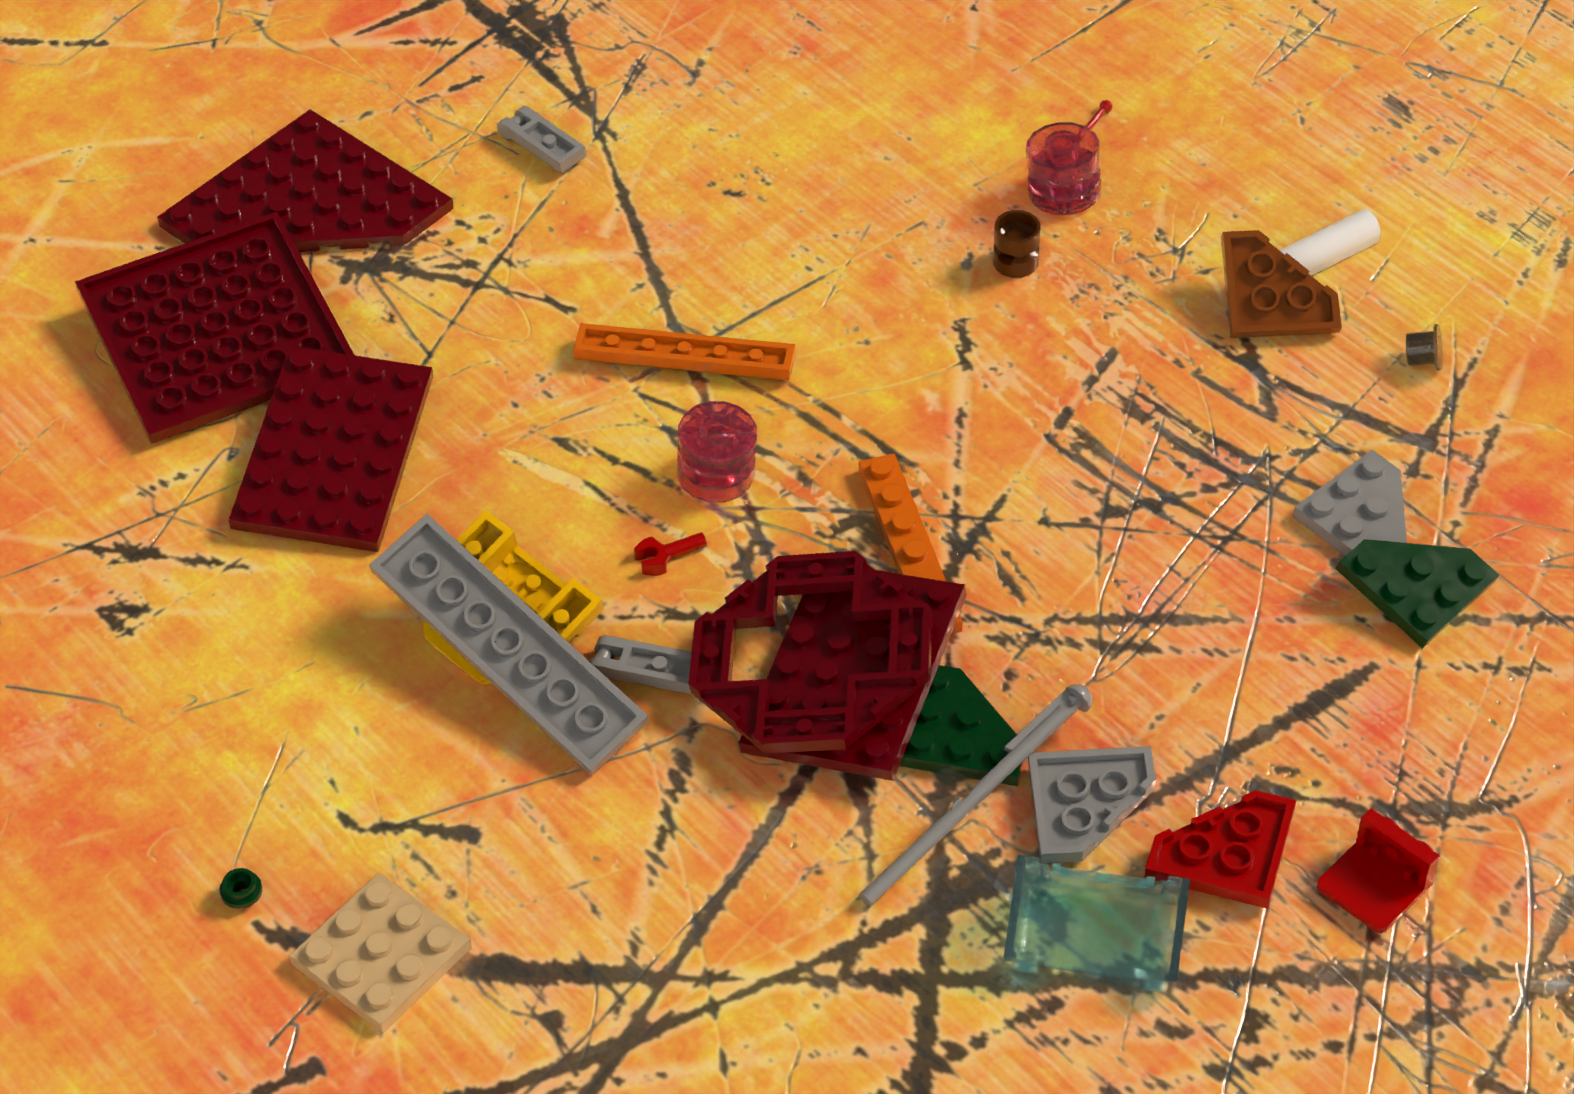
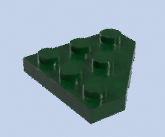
[1335,539,1499,649]
[899,665,1023,786]

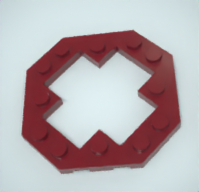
[688,551,933,754]

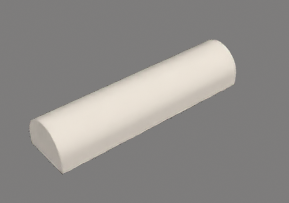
[1280,209,1381,276]

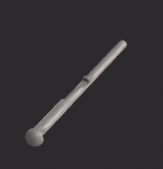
[859,684,1093,907]

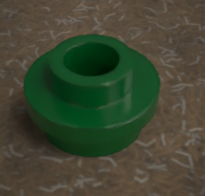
[220,868,263,909]

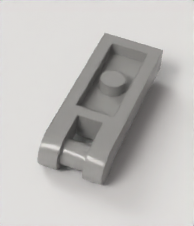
[497,106,586,173]
[589,635,691,694]

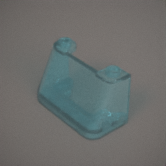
[1004,855,1190,993]

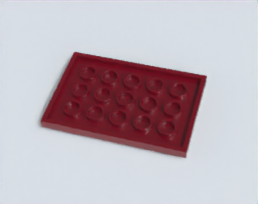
[229,346,433,552]
[738,570,967,781]

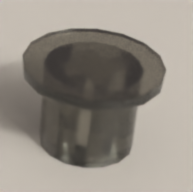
[1406,324,1443,371]

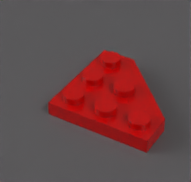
[1144,790,1297,909]

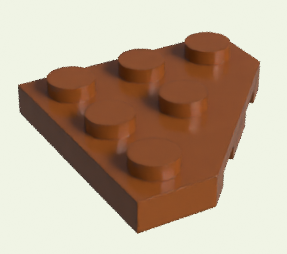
[1221,230,1342,338]

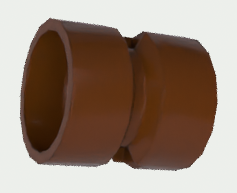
[993,210,1040,278]

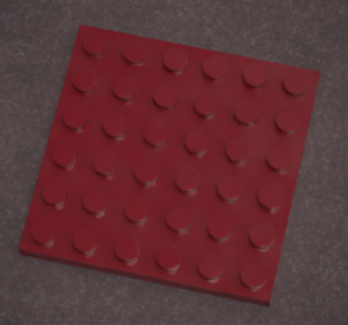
[75,211,354,444]

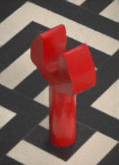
[634,532,707,576]

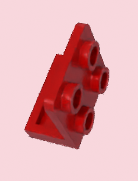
[1317,808,1440,933]

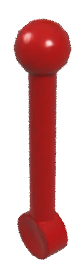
[1070,100,1113,148]

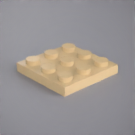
[289,873,472,1034]

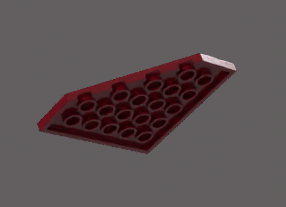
[157,109,454,252]

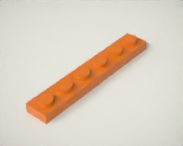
[573,323,795,381]
[859,453,963,634]

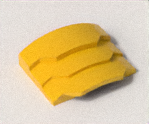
[423,509,604,685]

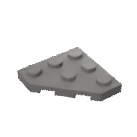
[1293,450,1407,556]
[1028,746,1156,864]

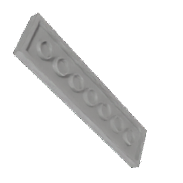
[369,514,649,776]

